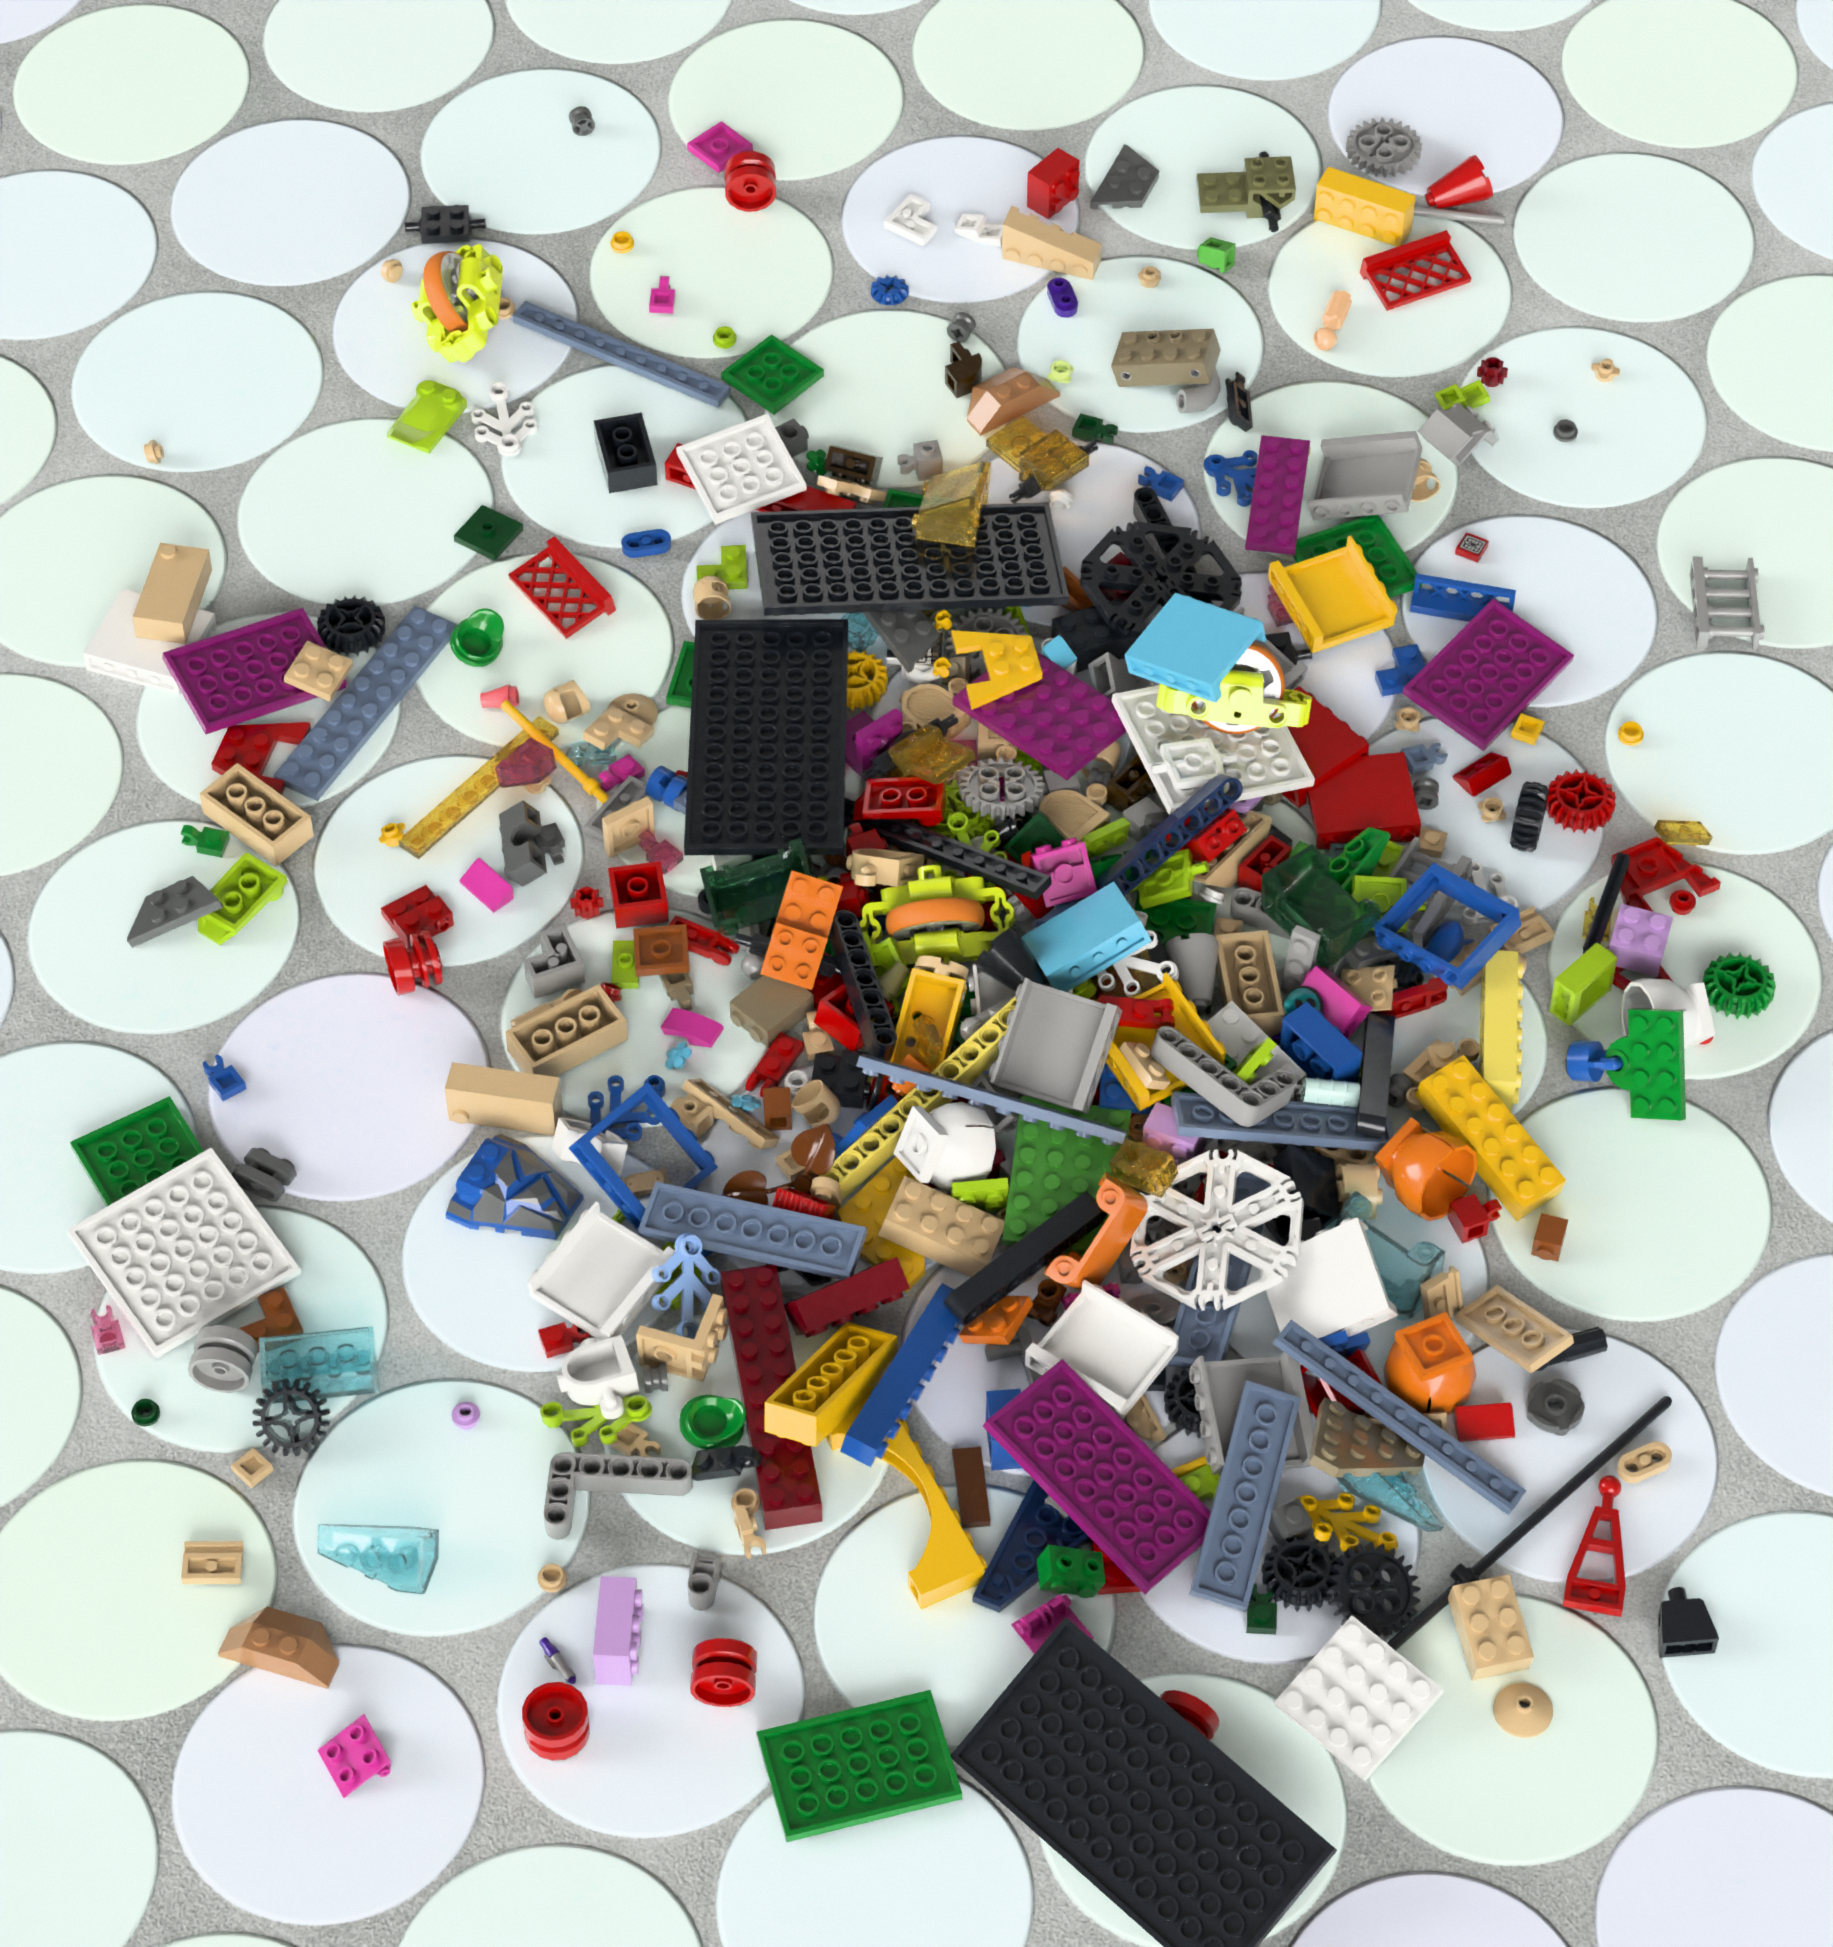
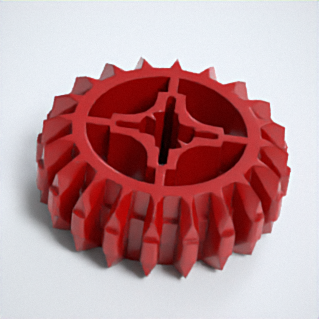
[1546,769,1616,834]

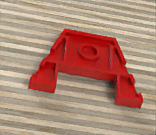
[211,722,311,795]
[1611,837,1721,912]

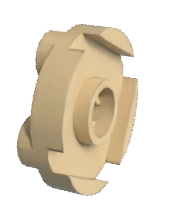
[914,956,969,982]

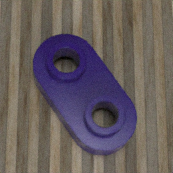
[1047,278,1078,318]

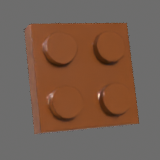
[633,924,690,977]

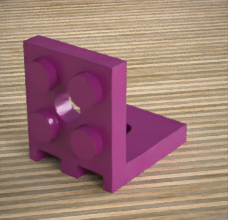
[846,708,903,779]

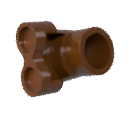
[1027,1279,1067,1327]

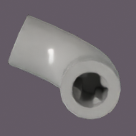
[1176,367,1221,413]

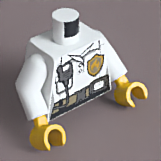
[887,610,952,685]

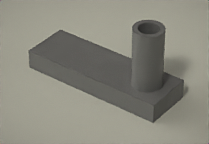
[984,1325,1042,1386]

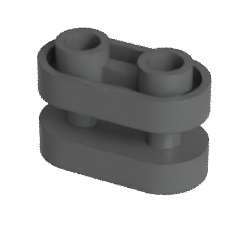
[232,1148,297,1202]

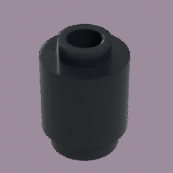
[989,818,1026,852]

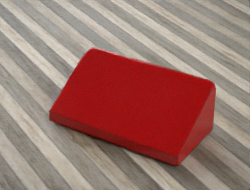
[1452,752,1512,797]
[1453,1402,1515,1442]

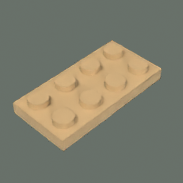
[1455,1285,1574,1373]

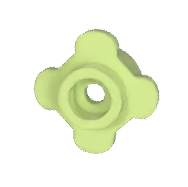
[1048,360,1074,383]

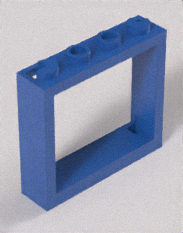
[1374,863,1521,990]
[569,1082,718,1233]

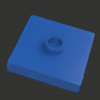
[835,1094,897,1154]

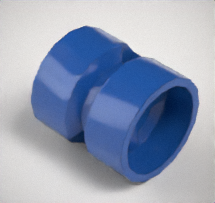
[645,766,687,812]

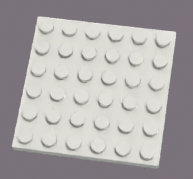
[1112,685,1315,815]
[67,1148,301,1359]

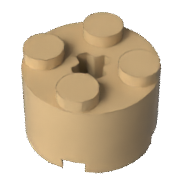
[1335,1164,1383,1220]

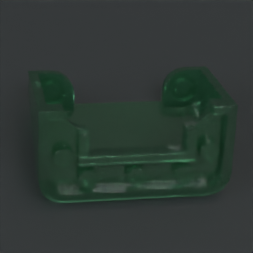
[700,838,815,936]
[1261,844,1381,969]

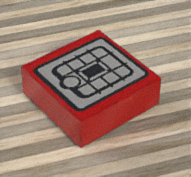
[1455,532,1489,563]

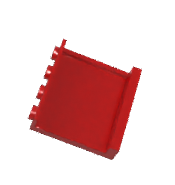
[1280,686,1369,809]
[1307,752,1421,850]

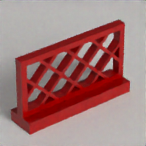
[1359,230,1472,311]
[508,536,616,639]

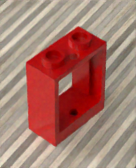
[1165,808,1247,862]

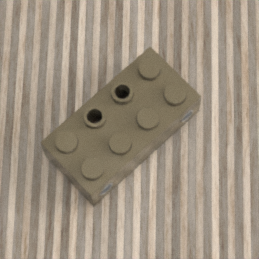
[1111,328,1221,387]

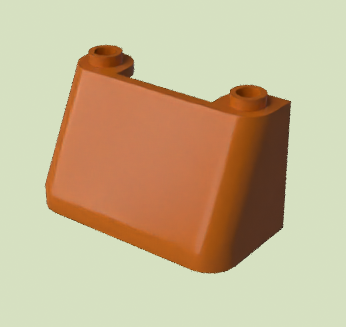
[1044,1172,1148,1290]

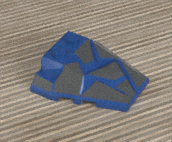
[445,1134,584,1240]

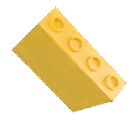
[1268,536,1397,653]
[1105,972,1226,1111]

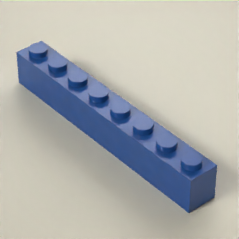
[840,1283,965,1467]

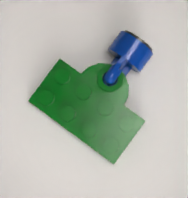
[1565,1008,1686,1121]

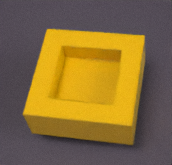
[1511,713,1545,746]

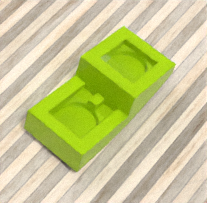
[1434,379,1491,410]

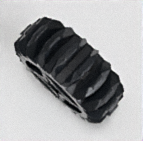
[317,595,386,657]
[1510,781,1549,852]
[1164,1368,1201,1439]
[252,1378,331,1456]
[1261,1535,1337,1612]

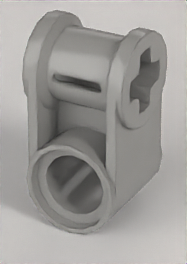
[688,1552,723,1611]

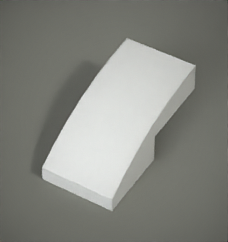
[955,214,1003,247]

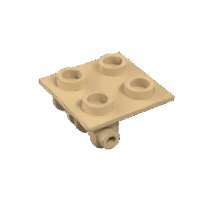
[1341,965,1398,1012]

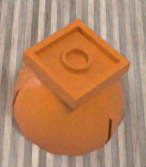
[1375,1117,1477,1221]
[1383,1312,1476,1415]

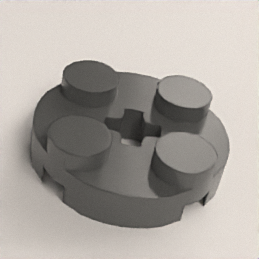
[1526,1379,1585,1436]

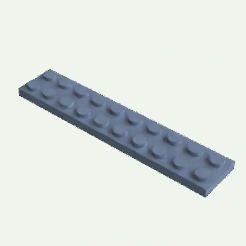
[273,606,457,801]

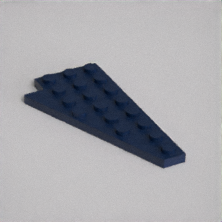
[972,1444,1147,1613]

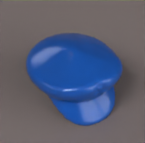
[1419,920,1474,974]

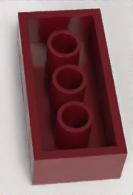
[784,1257,910,1338]

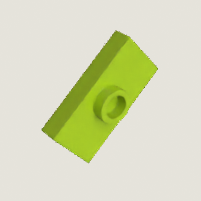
[611,940,639,989]

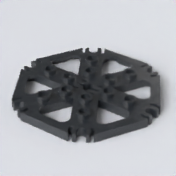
[1080,522,1242,638]

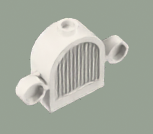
[557,1335,640,1419]

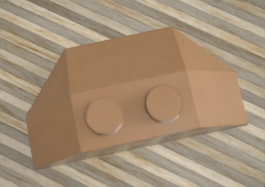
[967,367,1060,436]
[218,1606,339,1689]

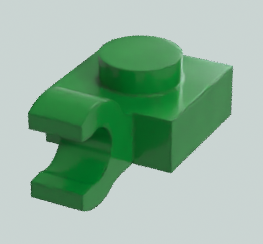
[181,825,230,858]

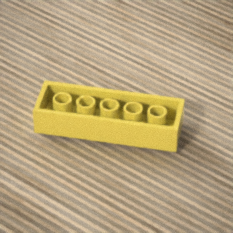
[1479,950,1523,1112]

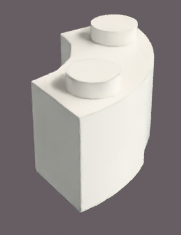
[552,1118,628,1174]

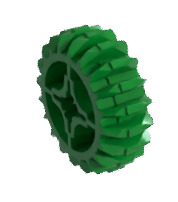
[1702,952,1776,1019]

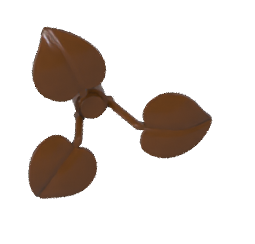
[723,1123,842,1222]

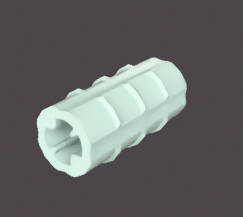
[1301,1077,1360,1107]

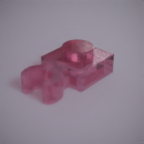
[91,1305,126,1355]

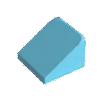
[1041,635,1077,669]

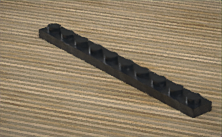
[844,797,1052,900]

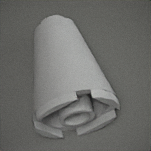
[1165,933,1219,1011]

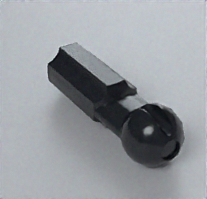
[1536,1326,1608,1371]

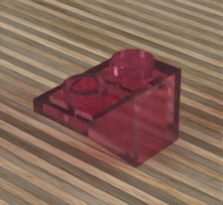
[495,737,557,788]

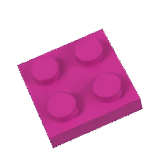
[687,121,753,173]

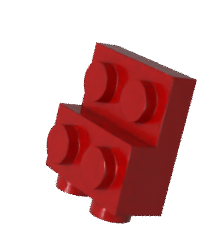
[380,885,454,947]

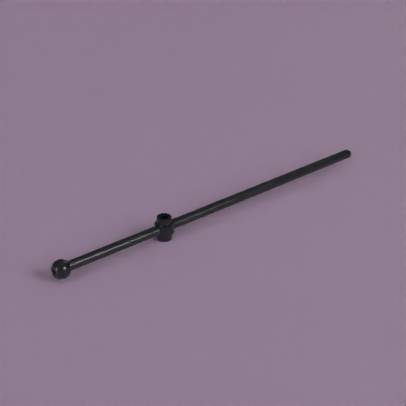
[1387,1396,1672,1651]

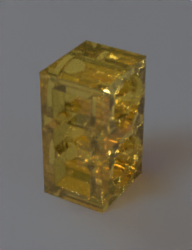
[1109,1138,1178,1198]

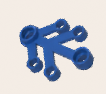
[1204,450,1258,507]
[588,1075,666,1141]

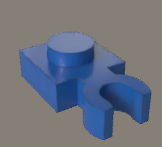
[1138,466,1184,502]
[202,1054,246,1101]

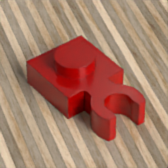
[538,1322,591,1358]

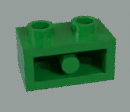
[1037,1545,1106,1598]

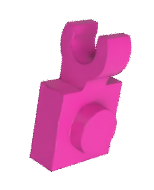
[649,276,676,314]
[599,754,645,792]

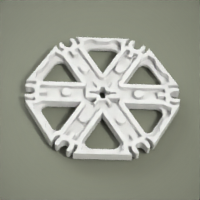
[1130,1149,1304,1311]

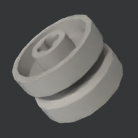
[188,1325,258,1393]

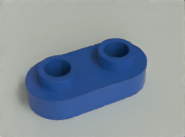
[621,529,671,558]

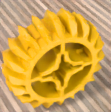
[847,649,888,712]

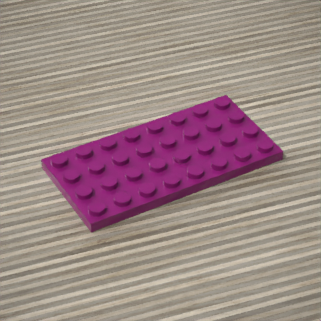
[983,1359,1211,1595]

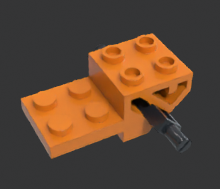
[734,870,843,990]

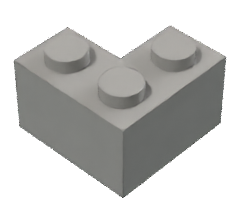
[524,924,585,999]

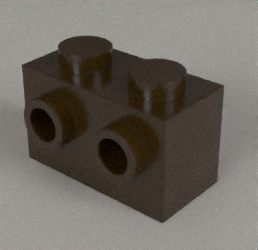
[824,446,883,485]
[1106,755,1157,813]

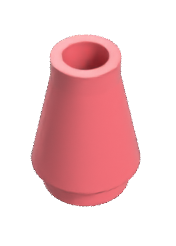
[480,684,520,709]

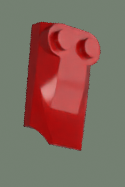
[853,775,946,827]

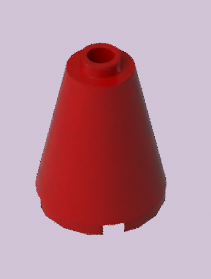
[1424,155,1493,209]

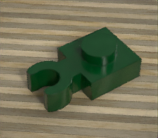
[1072,413,1118,444]
[1246,1584,1277,1635]

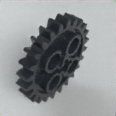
[1326,1542,1421,1638]

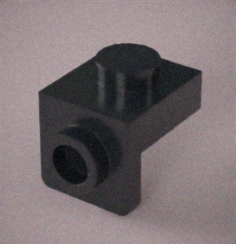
[1384,960,1424,989]

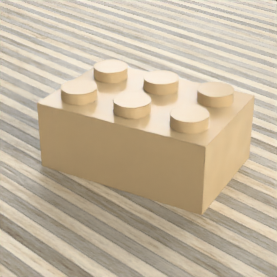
[1448,1574,1534,1681]

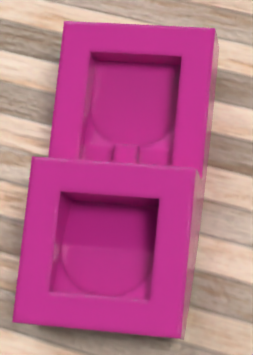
[660,1008,724,1048]

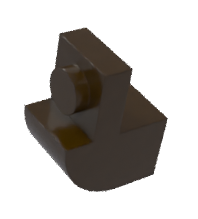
[945,341,982,399]

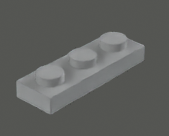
[584,775,647,842]
[1280,925,1321,993]

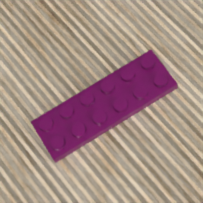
[1245,435,1310,555]

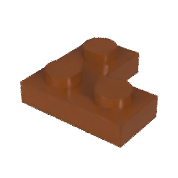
[240,1286,304,1353]

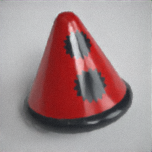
[866,1073,906,1112]

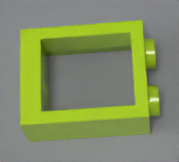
[1549,943,1618,1027]

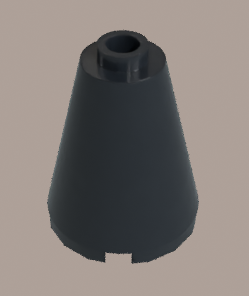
[976,928,1050,992]

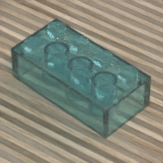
[259,1326,379,1404]

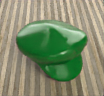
[450,608,504,667]
[679,1395,746,1450]

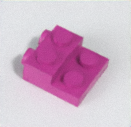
[1031,837,1097,908]

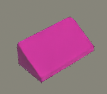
[459,858,514,913]

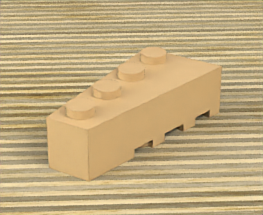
[1002,206,1102,280]

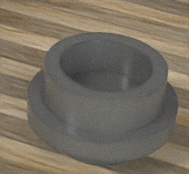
[1553,419,1578,442]

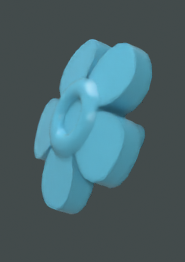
[665,1042,692,1069]
[731,1094,762,1112]

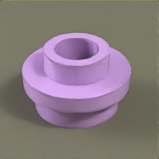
[451,1402,480,1430]

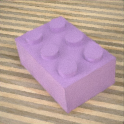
[593,1576,644,1686]

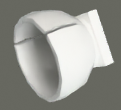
[1621,978,1716,1051]
[894,1102,996,1191]

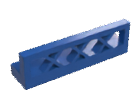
[1410,573,1516,622]

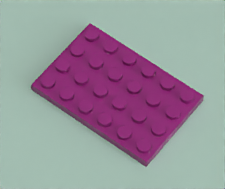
[1402,599,1574,751]
[162,608,347,735]
[952,651,1127,780]

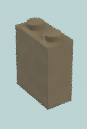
[730,975,814,1048]

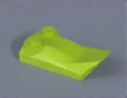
[387,380,467,454]
[197,852,288,945]

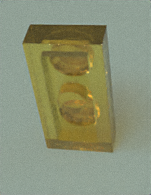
[1654,820,1713,846]

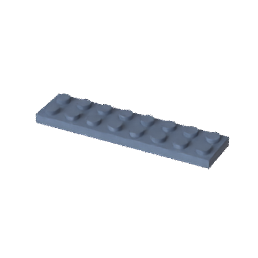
[1171,1092,1394,1152]
[1167,1172,1271,1368]
[638,1181,868,1280]
[1189,1380,1301,1612]

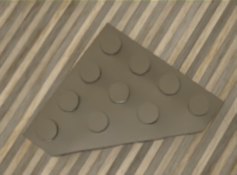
[1308,1398,1425,1478]

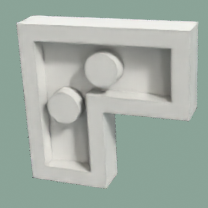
[884,194,937,246]

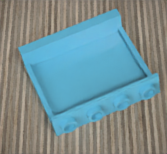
[1124,593,1266,703]
[1022,882,1152,992]

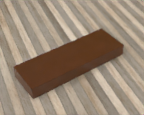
[952,1446,990,1529]

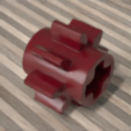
[1477,357,1508,387]

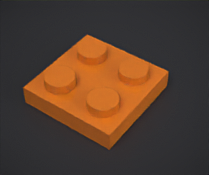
[959,1295,1033,1345]

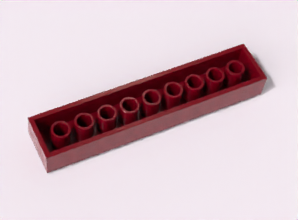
[720,1264,822,1530]

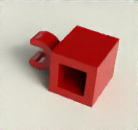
[846,822,888,858]
[835,872,870,918]
[1447,1194,1502,1244]

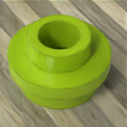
[713,326,737,349]

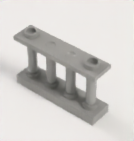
[1689,556,1765,650]
[1388,836,1472,949]

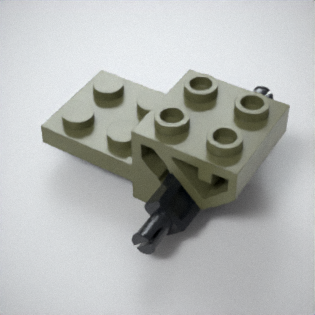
[1196,151,1296,232]

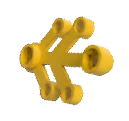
[1295,1492,1398,1556]

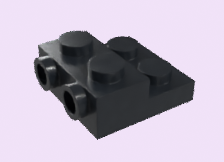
[811,1050,873,1109]

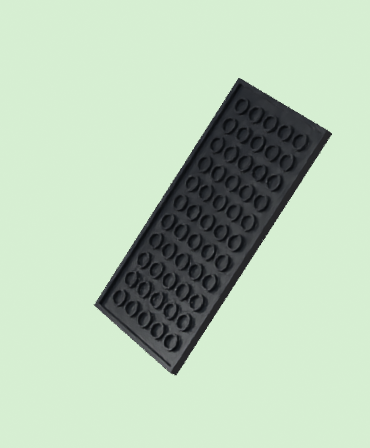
[751,502,1069,616]
[684,619,849,855]
[951,1617,1337,1947]

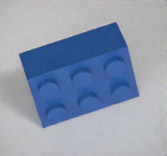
[1280,1002,1362,1083]

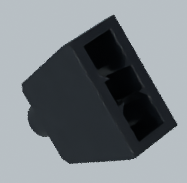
[1658,1587,1719,1658]

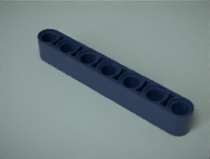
[1095,774,1243,897]

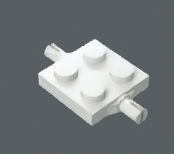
[1149,737,1237,790]

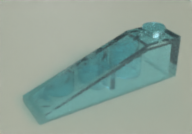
[1336,1471,1444,1532]
[317,1524,439,1594]

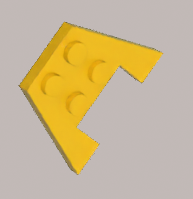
[951,630,1042,710]

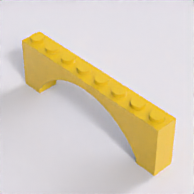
[825,1392,987,1609]

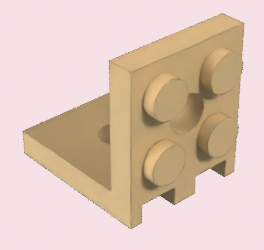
[636,1294,728,1382]

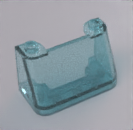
[1334,1191,1446,1320]

